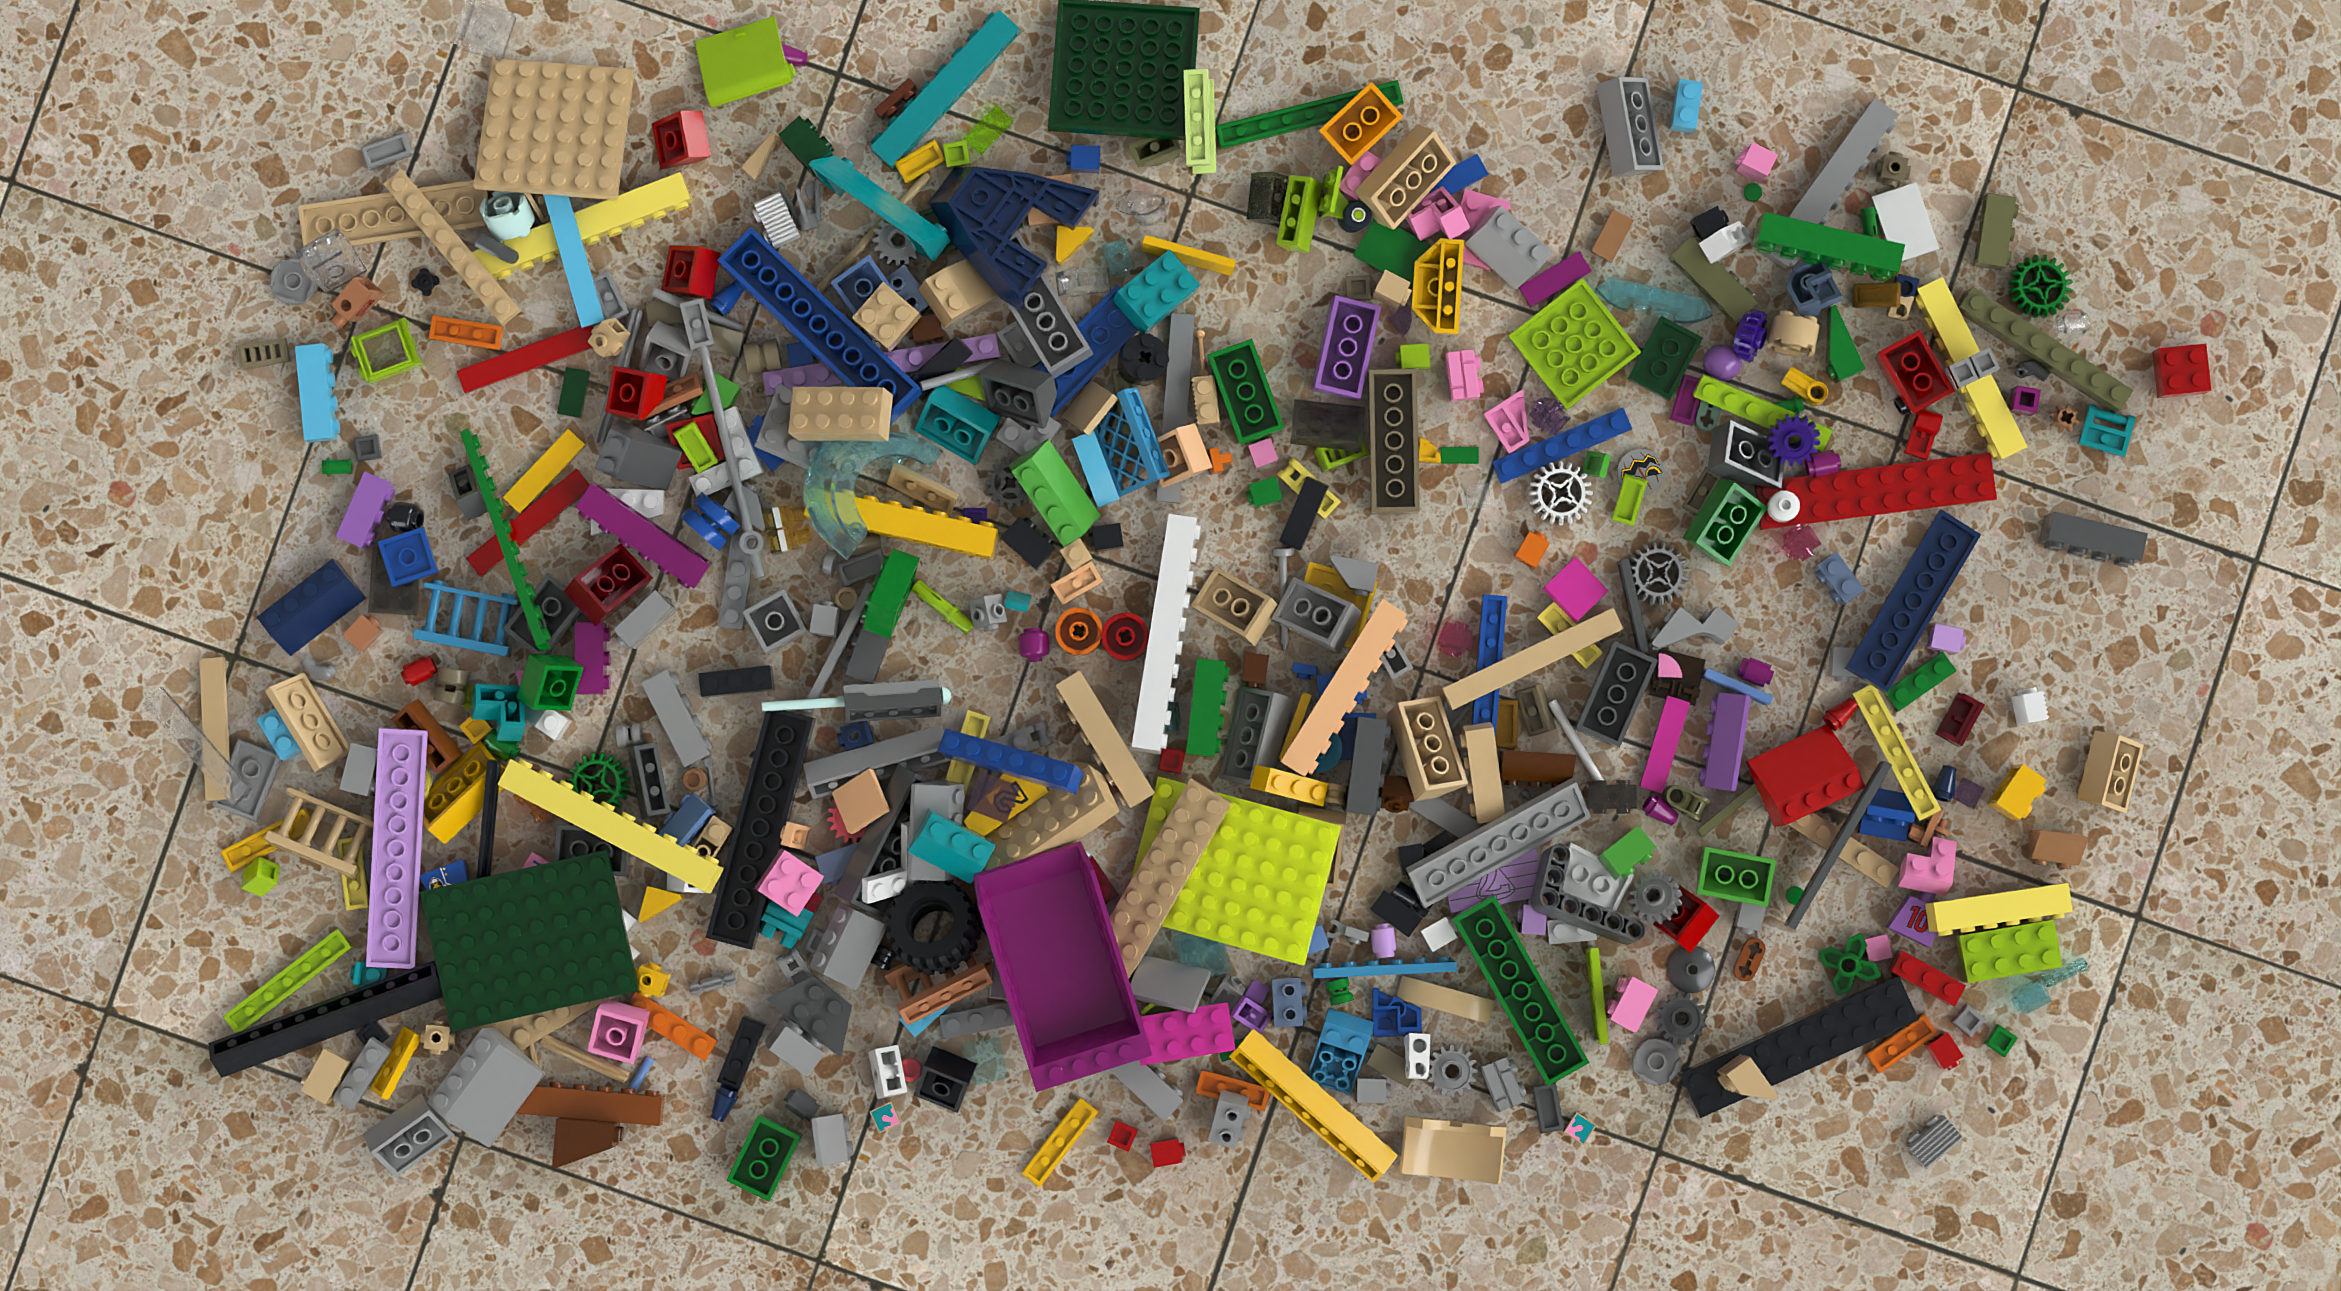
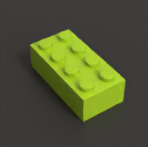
[1954,919,2063,983]

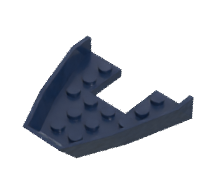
[928,167,1099,311]

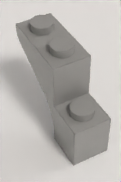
[1648,606,1739,651]

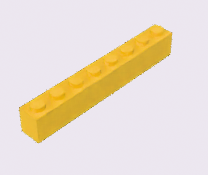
[1229,1029,1398,1183]

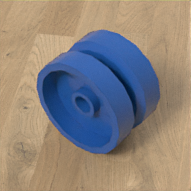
[680,492,741,551]

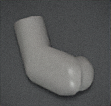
[300,656,336,681]

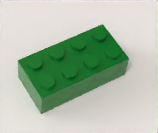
[1207,339,1285,447]
[1186,658,1230,758]

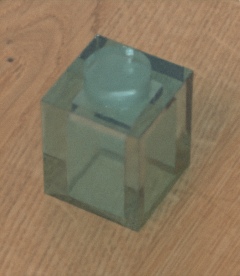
[2011,979,2052,1014]

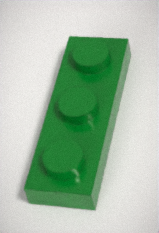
[1884,652,1957,712]

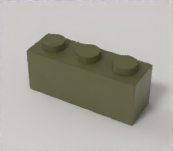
[1973,193,2019,270]

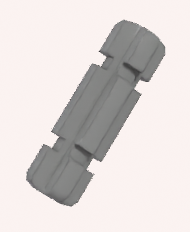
[689,972,736,995]

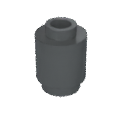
[784,1087,820,1121]

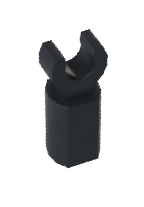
[1391,881,1433,918]

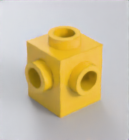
[635,961,671,998]

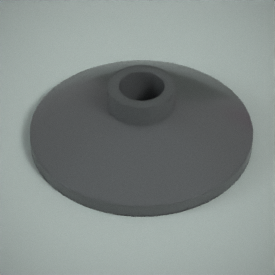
[1667,946,1715,993]

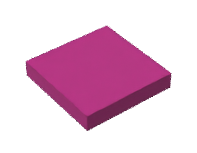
[1542,557,1608,623]

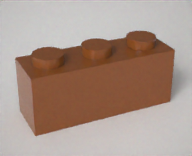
[390,699,464,775]

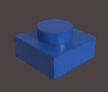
[1292,662,1317,680]

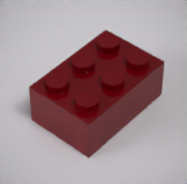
[563,543,653,626]

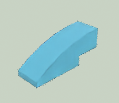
[1072,430,1120,508]

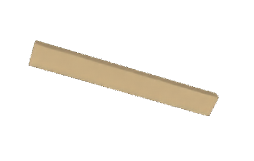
[1442,608,1623,710]

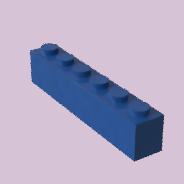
[938,729,1084,795]

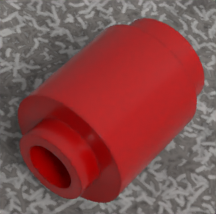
[400,655,438,687]

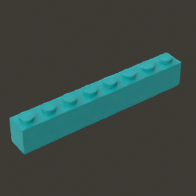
[870,10,1021,170]

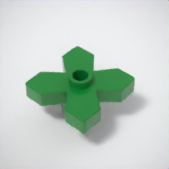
[1818,933,1881,995]

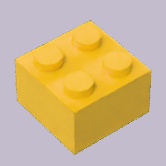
[1987,764,2047,820]

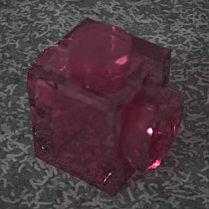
[1781,523,1821,561]
[1436,621,1475,659]

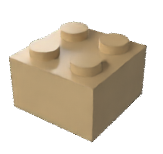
[852,282,921,352]

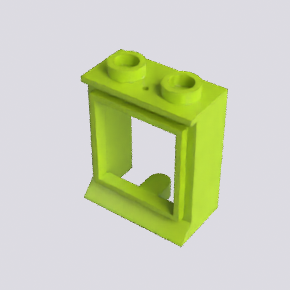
[350,317,424,384]

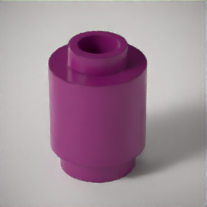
[1804,449,1841,477]
[1737,657,1774,687]

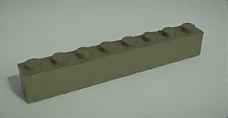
[1958,287,2134,413]

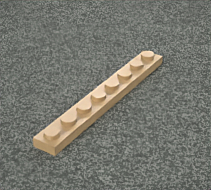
[383,169,521,326]

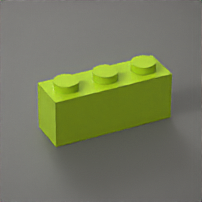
[1276,175,1323,253]

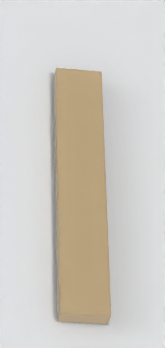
[199,657,231,801]

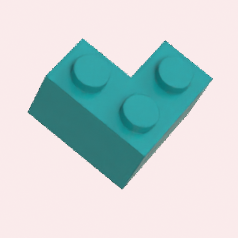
[471,684,525,742]

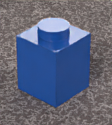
[1066,145,1100,174]

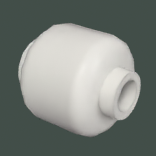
[1767,491,1800,522]

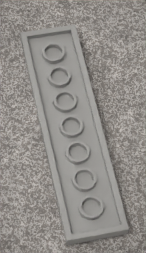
[1405,778,1591,908]

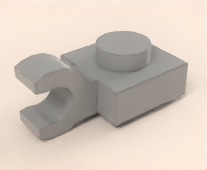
[1326,920,1370,945]

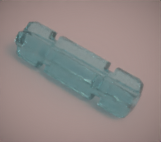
[2042,958,2088,987]

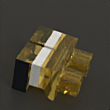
[762,505,812,556]

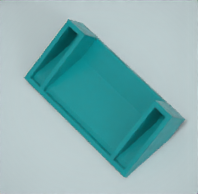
[809,155,951,263]

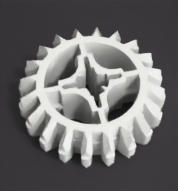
[1528,461,1593,526]

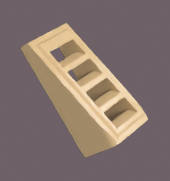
[741,132,778,183]

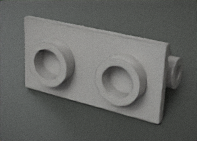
[643,403,692,439]

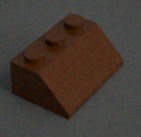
[1499,750,1576,788]

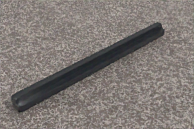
[476,760,501,879]

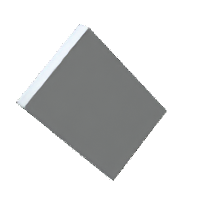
[212,738,282,822]
[1130,955,1211,1013]

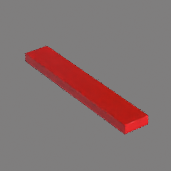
[457,325,593,394]
[466,469,590,577]

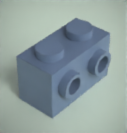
[886,264,930,315]
[1813,551,1865,606]
[1271,977,1307,1027]

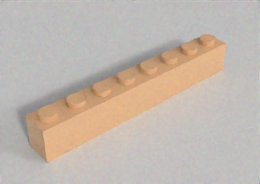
[1280,599,1408,777]

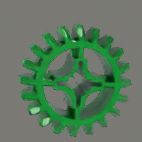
[2008,254,2073,319]
[566,752,630,812]

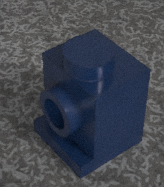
[837,721,875,751]

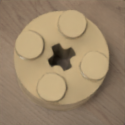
[1767,311,1820,357]

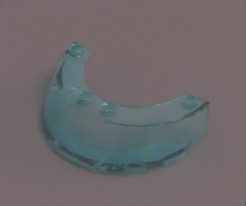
[803,431,943,560]

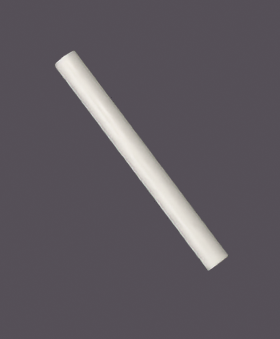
[1548,699,1604,786]

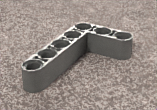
[1531,843,1645,945]

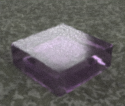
[1952,777,1985,810]

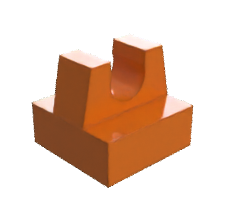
[1206,447,1233,475]

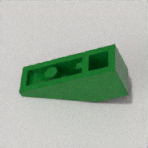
[1825,304,1866,383]

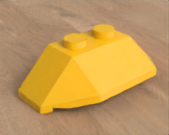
[1412,238,1464,335]

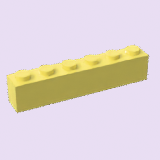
[1925,883,2073,936]

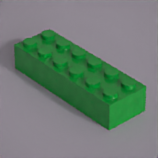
[1751,212,1905,281]

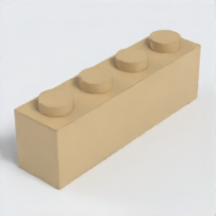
[1459,722,1505,824]

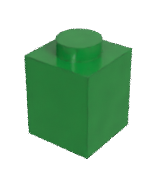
[1245,476,1283,509]

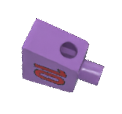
[1886,891,1936,947]

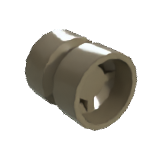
[743,338,782,375]
[433,667,470,705]

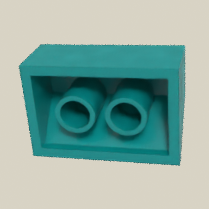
[914,385,1001,465]
[907,808,996,884]

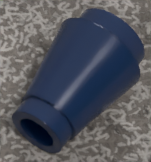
[1931,765,1957,802]
[711,1084,738,1122]

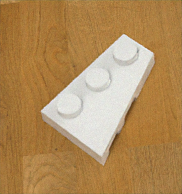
[591,488,665,536]

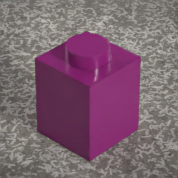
[2008,385,2041,416]

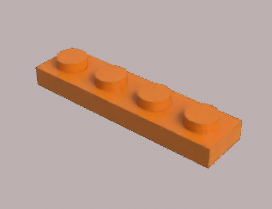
[628,991,718,1061]

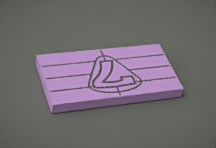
[1447,849,1539,913]

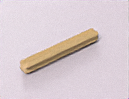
[540,1035,630,1083]

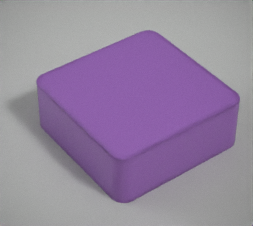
[1245,980,1270,1004]

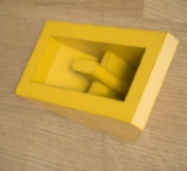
[1056,226,1094,266]
[638,886,685,923]

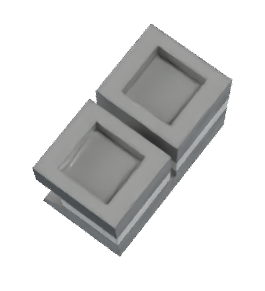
[1945,347,2000,390]

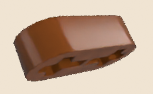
[1733,938,1766,981]

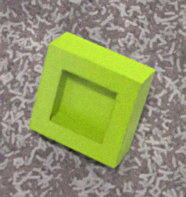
[943,140,971,169]

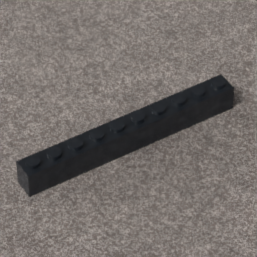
[208,961,443,1078]

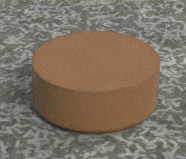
[682,768,707,792]

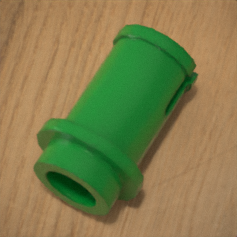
[1858,207,1879,237]
[1773,395,1804,414]
[321,458,353,477]

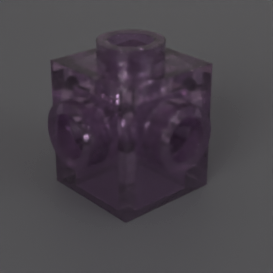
[1529,397,1571,435]

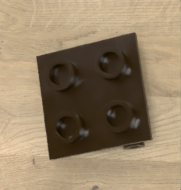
[1649,649,1706,706]

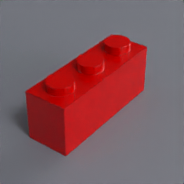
[1887,950,1966,1007]

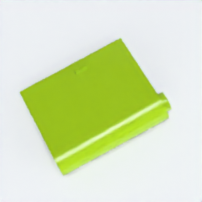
[695,16,796,108]

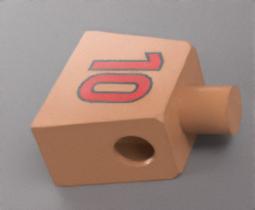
[330,277,385,329]

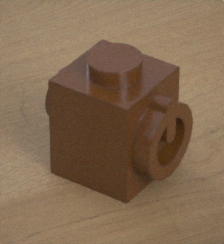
[1380,775,1414,813]

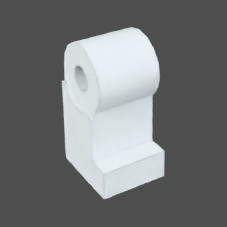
[1404,1033,1430,1079]

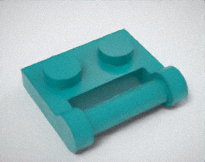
[2077,403,2136,457]

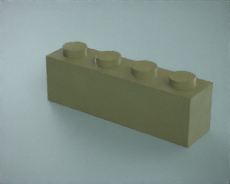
[1668,235,1758,325]

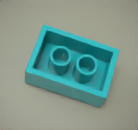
[1112,249,1200,334]

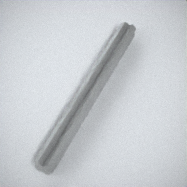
[594,308,643,445]

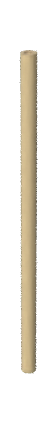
[779,172,932,332]

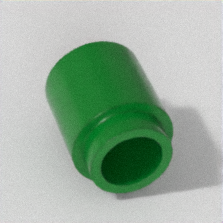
[484,728,521,762]

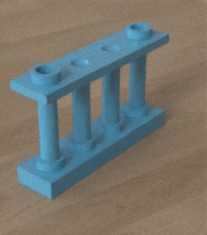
[413,579,521,657]

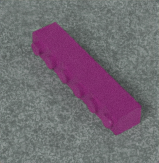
[575,482,712,589]

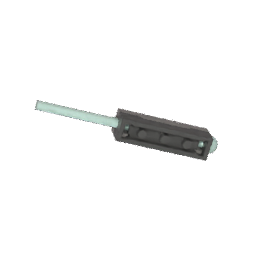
[762,679,951,723]

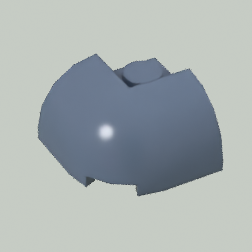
[1786,262,1842,317]

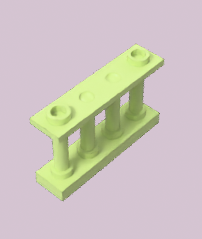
[1184,69,1217,174]

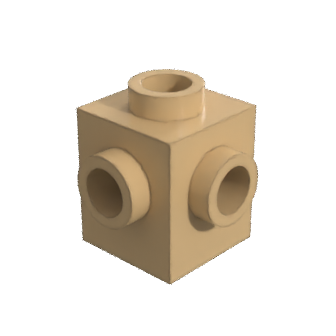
[587,318,631,357]
[421,1020,457,1055]

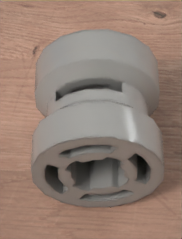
[616,723,643,749]

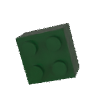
[778,115,835,177]

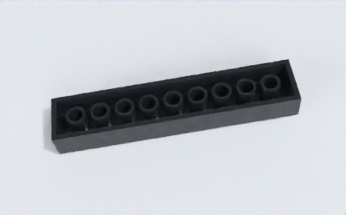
[706,710,816,950]
[1677,975,1919,1118]

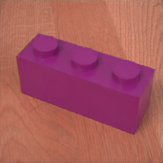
[575,622,611,695]

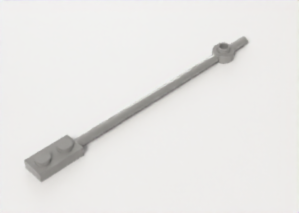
[680,298,765,579]

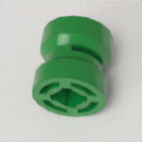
[1325,977,1354,1006]

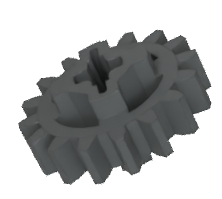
[985,457,1029,510]

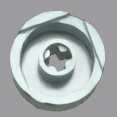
[480,191,535,242]

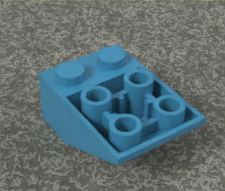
[1307,1008,1374,1095]

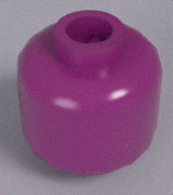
[1018,628,1050,662]

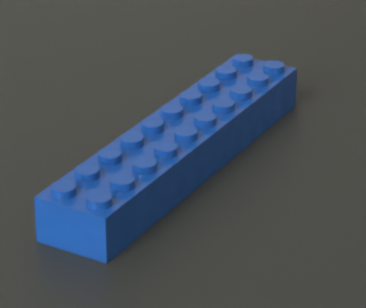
[718,227,922,426]

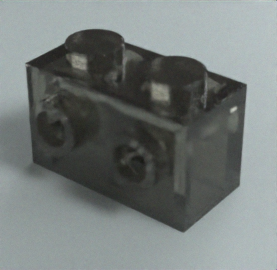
[1246,172,1288,224]
[1586,780,1637,814]

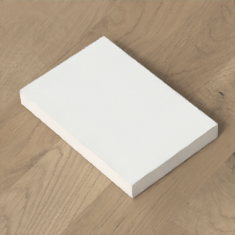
[1871,182,1939,262]
[1550,842,1634,911]

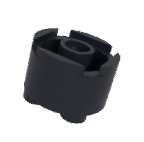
[1117,333,1169,386]

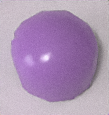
[1703,344,1742,381]

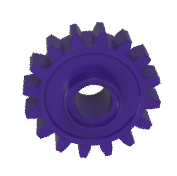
[1733,309,1767,363]
[1767,413,1821,466]

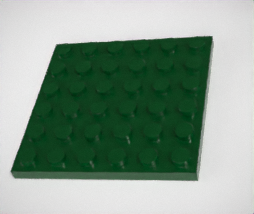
[1048,0,1200,140]

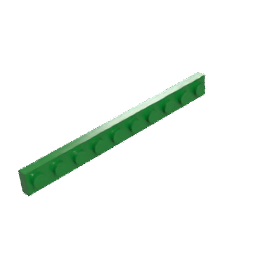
[460,428,551,652]

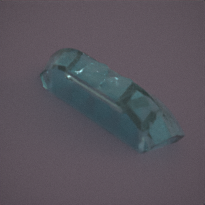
[1595,277,1713,324]

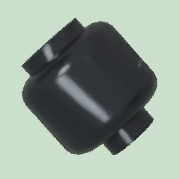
[386,502,424,533]

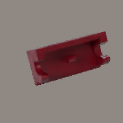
[1935,692,1985,747]

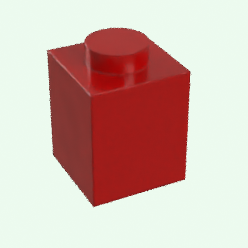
[1924,1031,1964,1070]
[1150,1137,1186,1168]

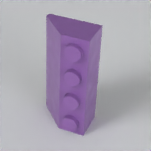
[1699,692,1751,792]

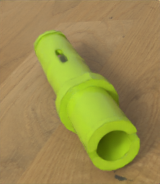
[911,579,974,635]

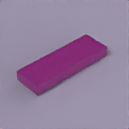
[1519,251,1592,308]

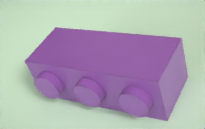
[335,471,395,549]

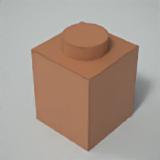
[342,614,384,652]

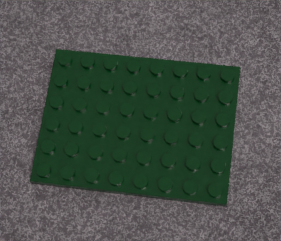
[420,849,640,1032]

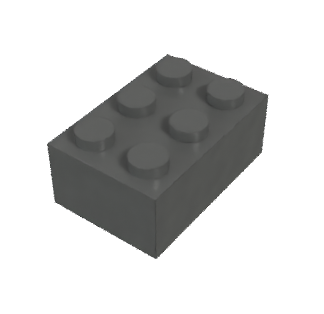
[503,573,583,655]
[554,824,630,877]

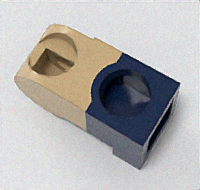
[1887,274,1920,321]

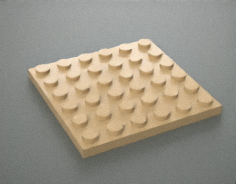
[474,58,634,200]

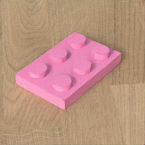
[1452,189,1510,271]

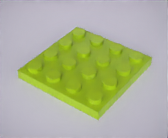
[1508,278,1641,411]

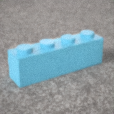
[295,343,340,443]

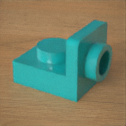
[350,961,389,986]

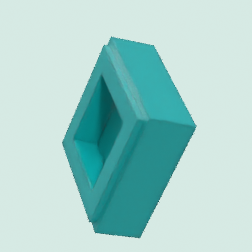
[1004,590,1031,612]

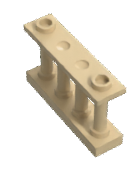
[264,787,374,880]

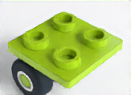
[1318,165,1372,233]

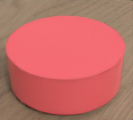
[901,1058,922,1082]

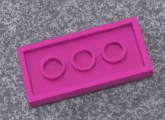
[1140,1002,1235,1066]

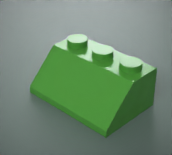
[1696,847,1776,907]

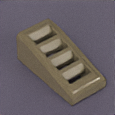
[236,338,290,370]

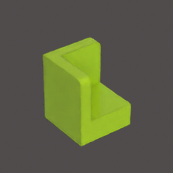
[241,857,280,897]

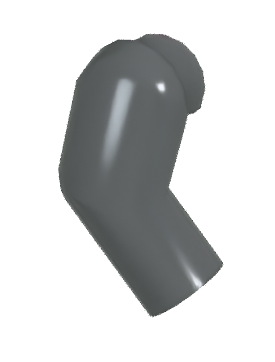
[2014,360,2051,382]

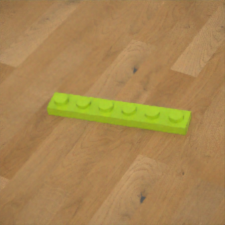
[1693,373,1833,452]
[223,928,354,1033]

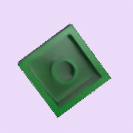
[517,654,584,711]

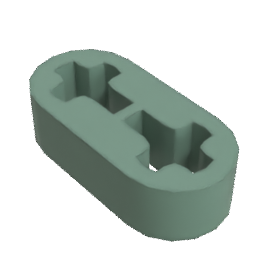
[1695,400,1721,432]

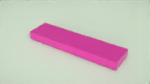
[1639,696,1690,794]

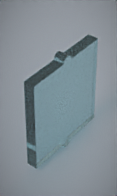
[961,1037,1008,1086]

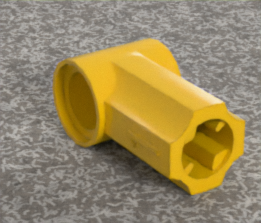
[1780,366,1828,407]

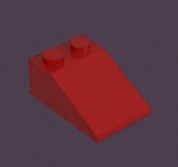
[1875,330,1955,414]

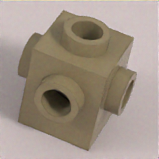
[1875,152,1911,188]

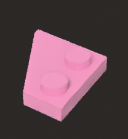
[1483,390,1529,455]

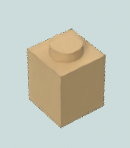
[1060,538,1093,572]

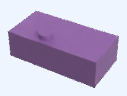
[1310,295,1381,401]

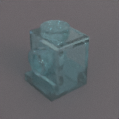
[1102,238,1133,277]

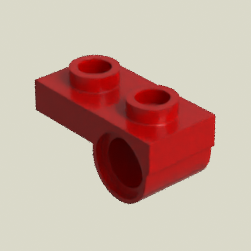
[1904,409,1943,460]

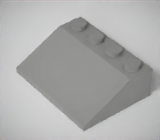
[427,1027,545,1147]

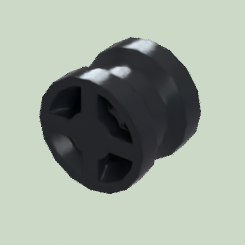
[871,944,897,971]

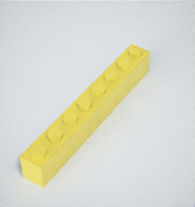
[1913,277,2028,462]

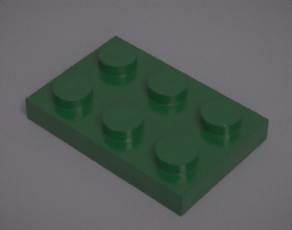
[1627,316,1703,401]

